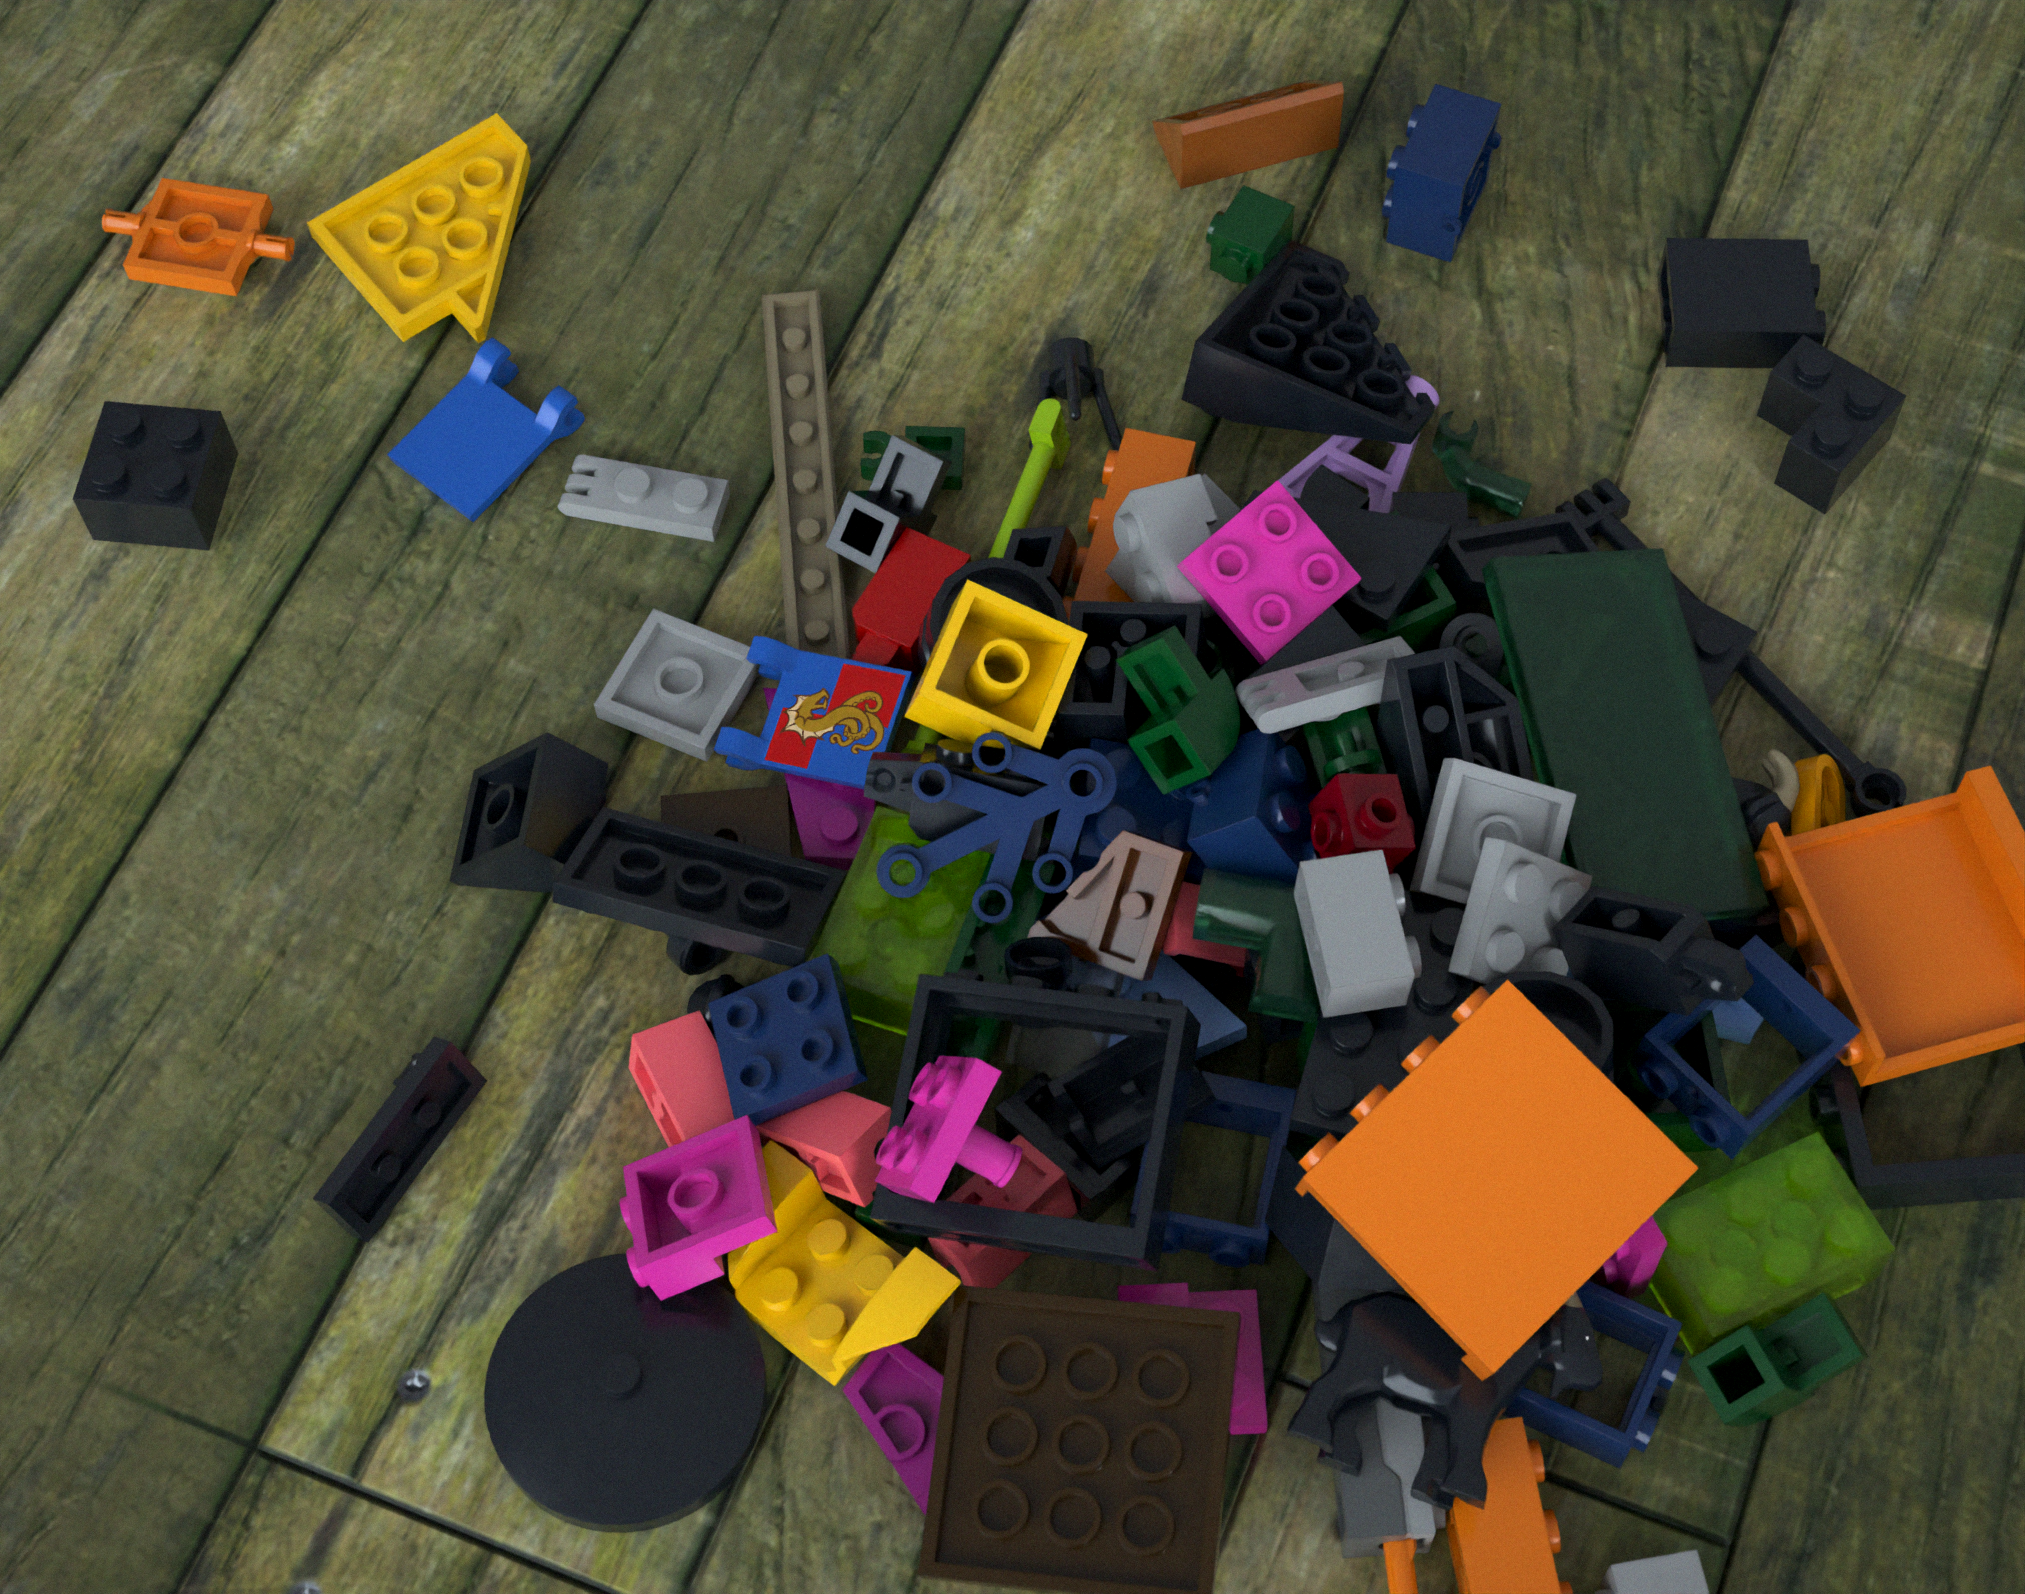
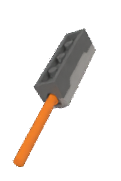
[1311,1281,1446,1594]

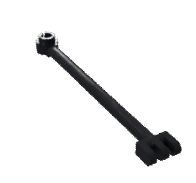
[1555,478,1907,818]

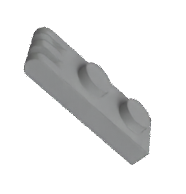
[558,455,730,542]
[1235,636,1415,734]

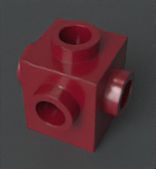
[1308,774,1416,875]

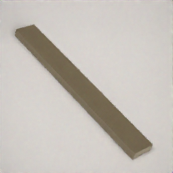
[762,290,851,660]

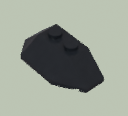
[1376,646,1534,898]

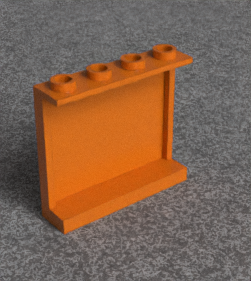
[1753,765,2025,1087]
[1295,979,1698,1381]

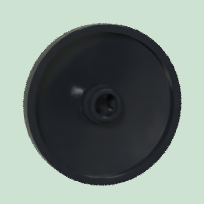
[484,1253,768,1533]

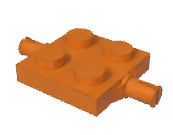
[102,178,295,296]

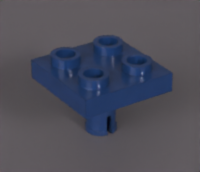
[708,953,868,1126]

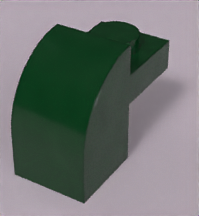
[1116,626,1240,795]
[1687,1292,1869,1427]

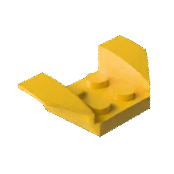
[727,1140,961,1386]

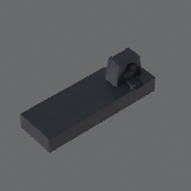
[313,1036,487,1243]

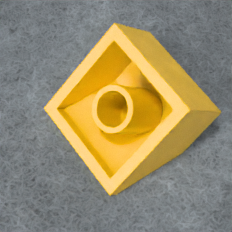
[904,580,1088,752]

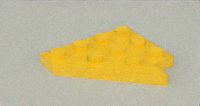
[307,113,531,344]

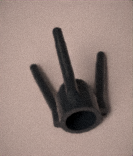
[1029,337,1122,451]

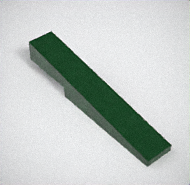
[855,853,1057,1251]

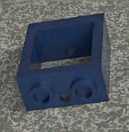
[1629,935,1861,1160]
[1130,1071,1297,1268]
[1502,1280,1686,1469]

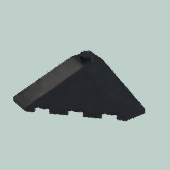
[1181,240,1436,444]

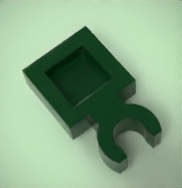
[860,426,966,490]

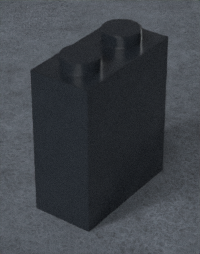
[1657,238,1826,369]

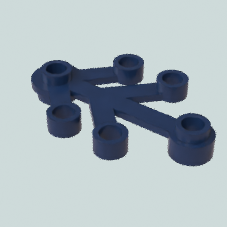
[877,731,1117,923]

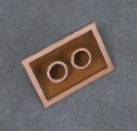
[1152,80,1344,189]

